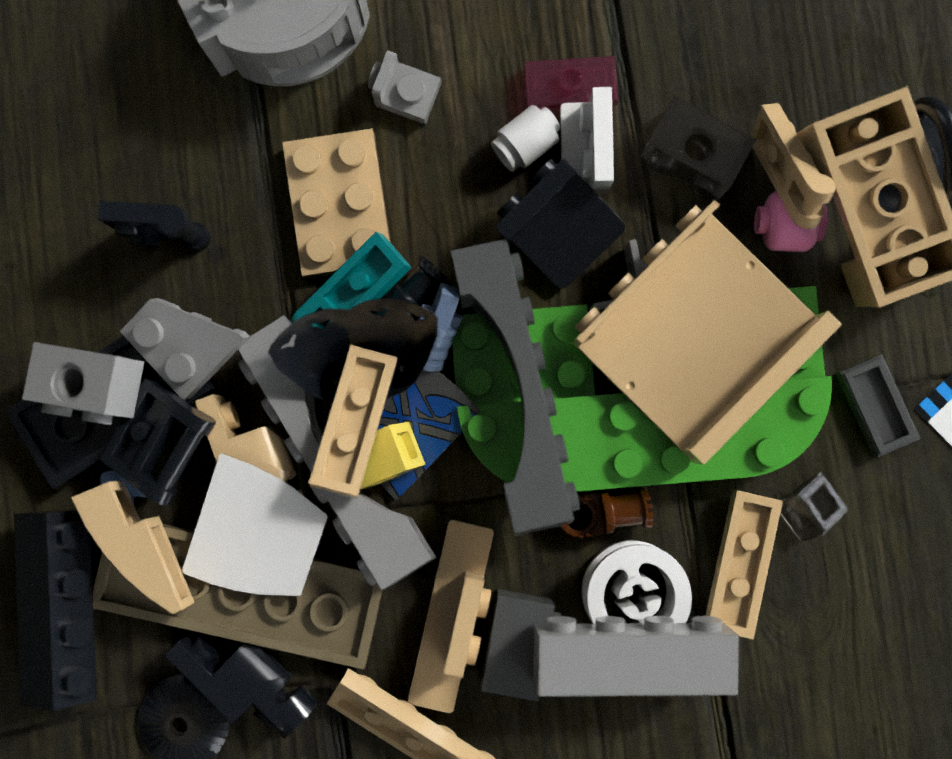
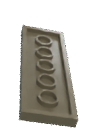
[93,519,383,669]

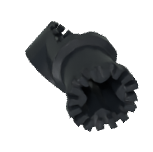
[372,255,451,321]

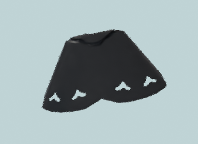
[268,298,438,403]

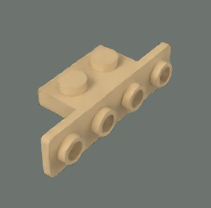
[408,520,494,713]

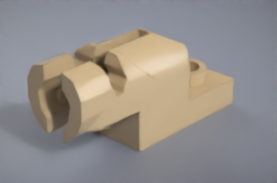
[195,394,303,495]

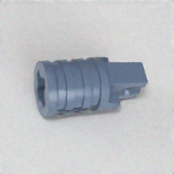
[417,283,462,372]

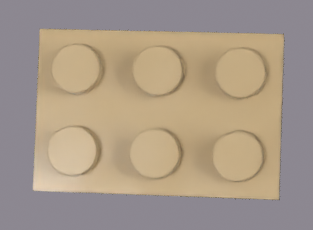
[282,129,391,279]

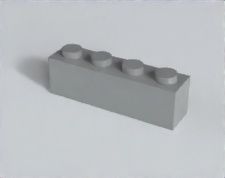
[533,616,739,696]

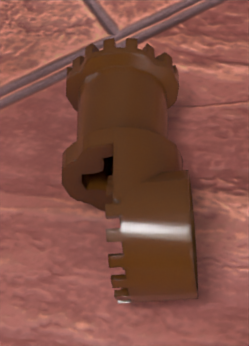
[559,486,653,538]

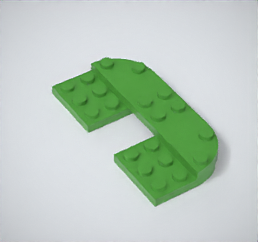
[452,286,832,492]

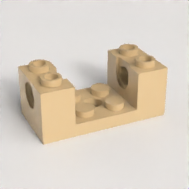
[797,86,952,308]

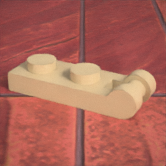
[749,103,836,229]

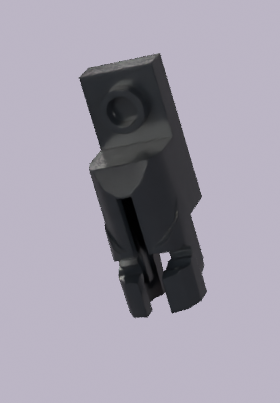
[165,633,318,739]

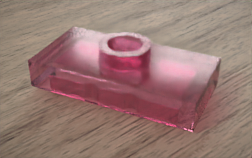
[524,56,618,110]

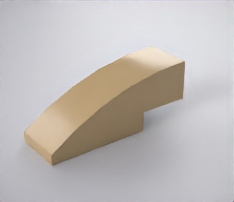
[72,480,195,614]

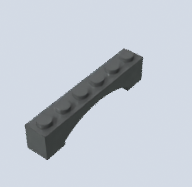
[451,239,580,536]

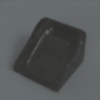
[780,472,848,541]

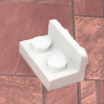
[560,87,614,194]

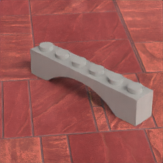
[238,315,436,590]

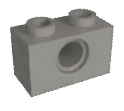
[22,342,144,425]

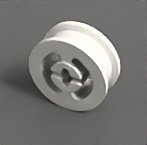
[582,540,692,623]

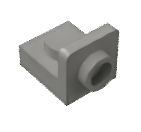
[368,50,441,125]

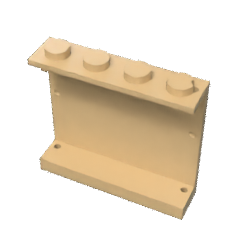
[573,200,842,465]

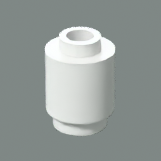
[491,105,561,172]

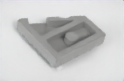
[120,298,250,400]

